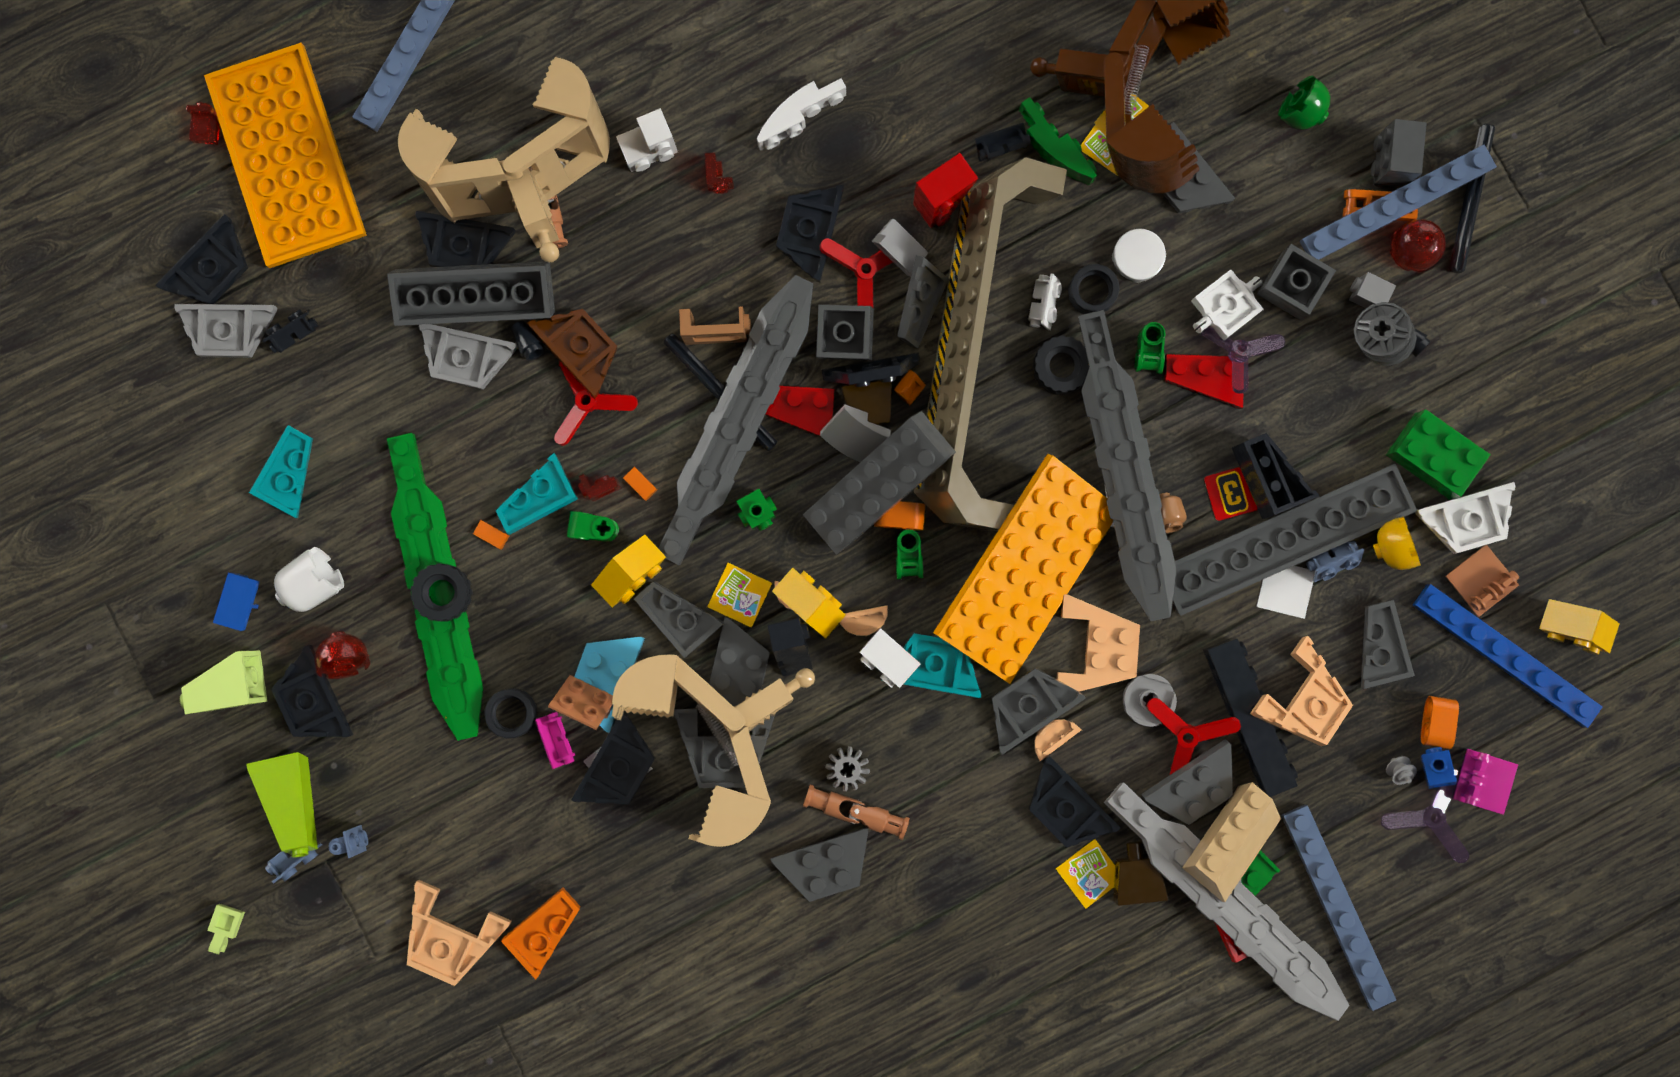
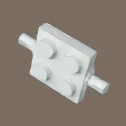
[1191,270,1263,341]

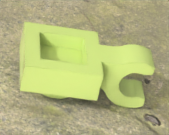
[207,904,245,954]

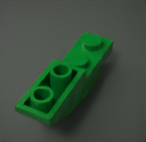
[1019,97,1097,185]

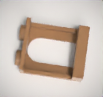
[679,306,751,345]

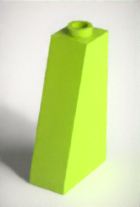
[247,752,318,858]

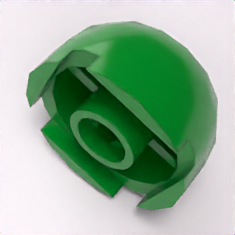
[1278,75,1330,130]

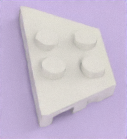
[1415,482,1515,554]

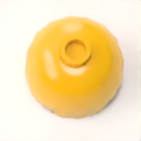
[1373,516,1421,570]

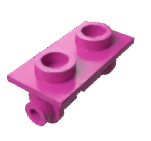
[535,712,575,769]

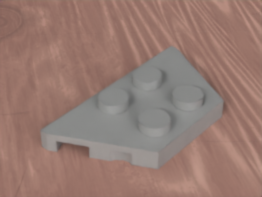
[174,304,277,358]
[419,324,518,389]

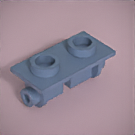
[1306,541,1364,583]
[329,825,368,858]
[265,843,322,884]

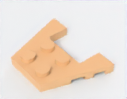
[1057,594,1140,691]
[1250,636,1353,746]
[407,880,512,986]

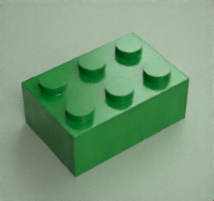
[1386,409,1491,500]

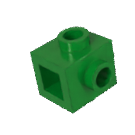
[737,489,777,531]

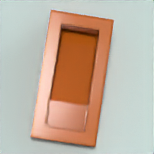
[623,467,657,501]
[473,520,510,550]

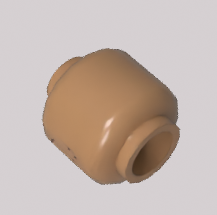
[1159,493,1187,533]

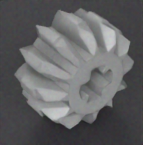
[825,746,870,791]

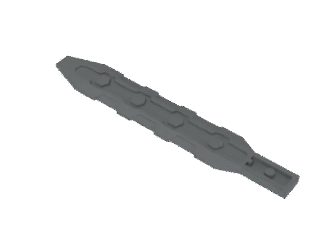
[658,275,813,565]
[1078,310,1176,621]

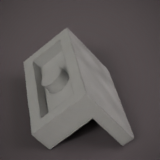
[872,219,928,277]

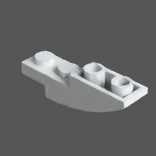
[757,78,846,151]

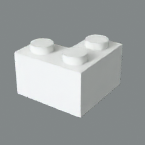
[616,108,678,172]
[859,628,920,688]

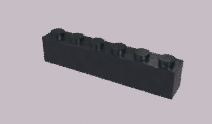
[1203,638,1298,797]

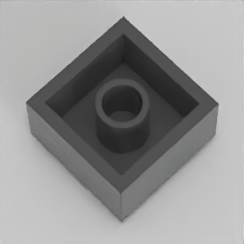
[1371,119,1427,188]
[1257,244,1336,320]
[816,305,874,361]

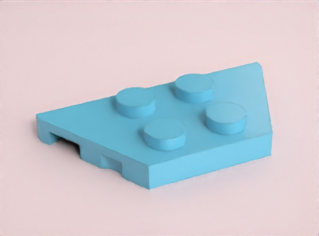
[574,637,645,733]

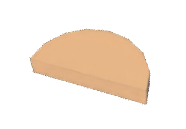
[840,605,888,636]
[1034,719,1081,761]

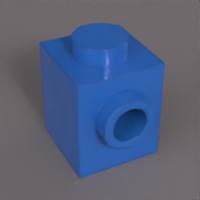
[1421,747,1457,789]

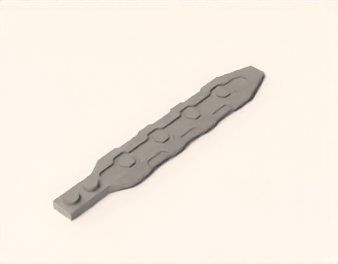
[1104,782,1349,1021]

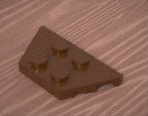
[527,309,617,399]

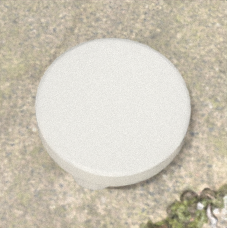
[1112,229,1166,283]

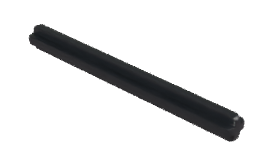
[1449,124,1495,273]
[664,333,777,451]

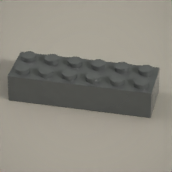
[387,262,555,326]
[803,411,956,555]

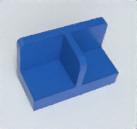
[213,573,259,631]

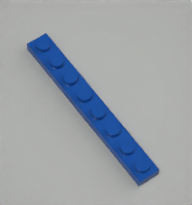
[1413,584,1602,728]

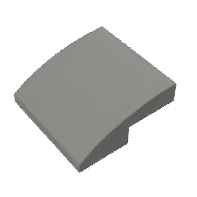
[820,405,891,462]

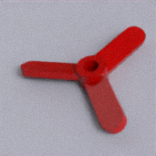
[819,239,892,309]
[554,361,638,446]
[1147,698,1241,775]

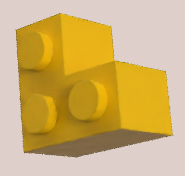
[591,535,666,608]
[772,568,846,639]
[1539,599,1619,655]

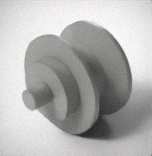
[1386,756,1417,785]

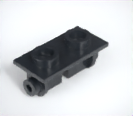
[975,122,1031,162]
[262,309,319,353]

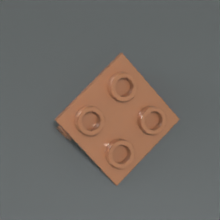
[1445,545,1519,617]
[548,675,613,730]

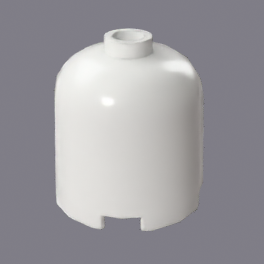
[274,547,344,612]

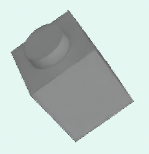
[1349,272,1396,308]

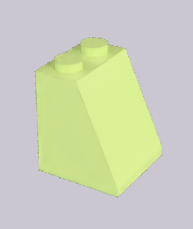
[180,650,268,714]

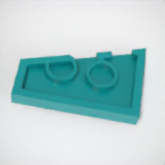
[249,425,313,518]
[496,453,578,535]

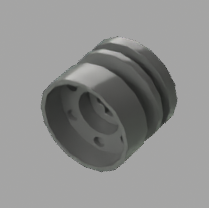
[1354,302,1417,366]

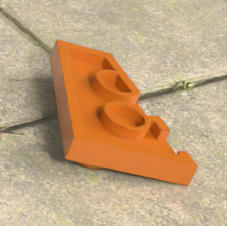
[501,888,580,980]

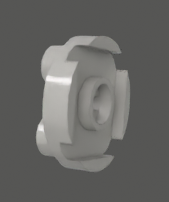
[1123,674,1177,727]

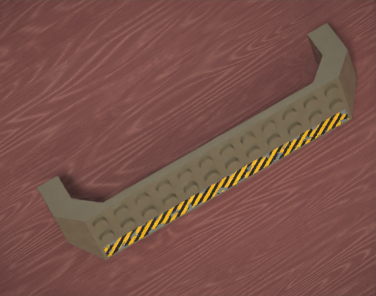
[914,157,1067,531]

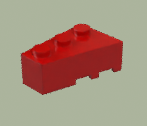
[913,153,978,228]

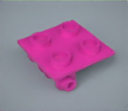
[1452,749,1518,815]

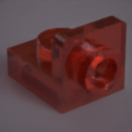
[186,102,220,145]
[705,153,734,194]
[578,474,622,501]

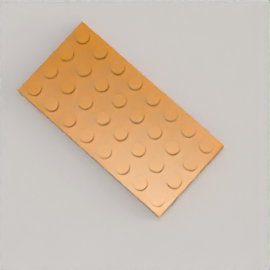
[204,43,367,268]
[933,454,1113,684]

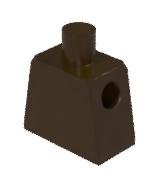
[842,381,891,426]
[1113,842,1168,906]

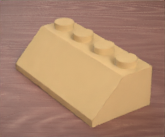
[1182,782,1281,902]

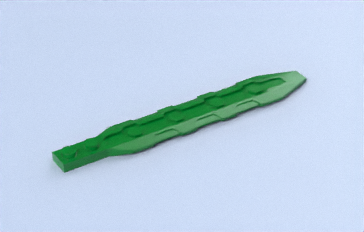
[387,433,483,741]

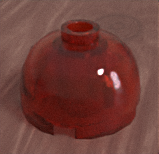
[1390,219,1446,272]
[315,631,371,679]

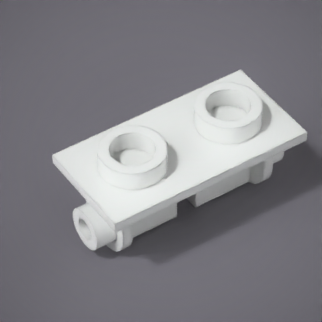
[1028,274,1062,331]

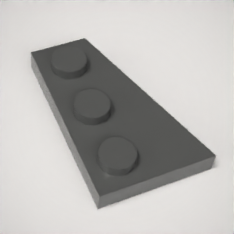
[1361,600,1415,689]

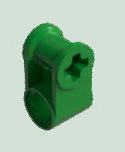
[1134,322,1166,374]
[567,511,619,542]
[896,530,923,580]

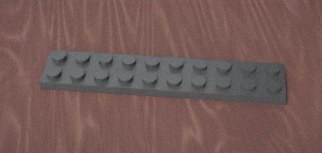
[1172,464,1417,616]

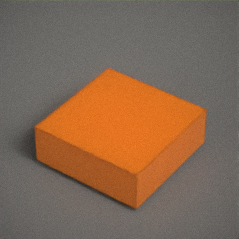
[894,370,926,405]

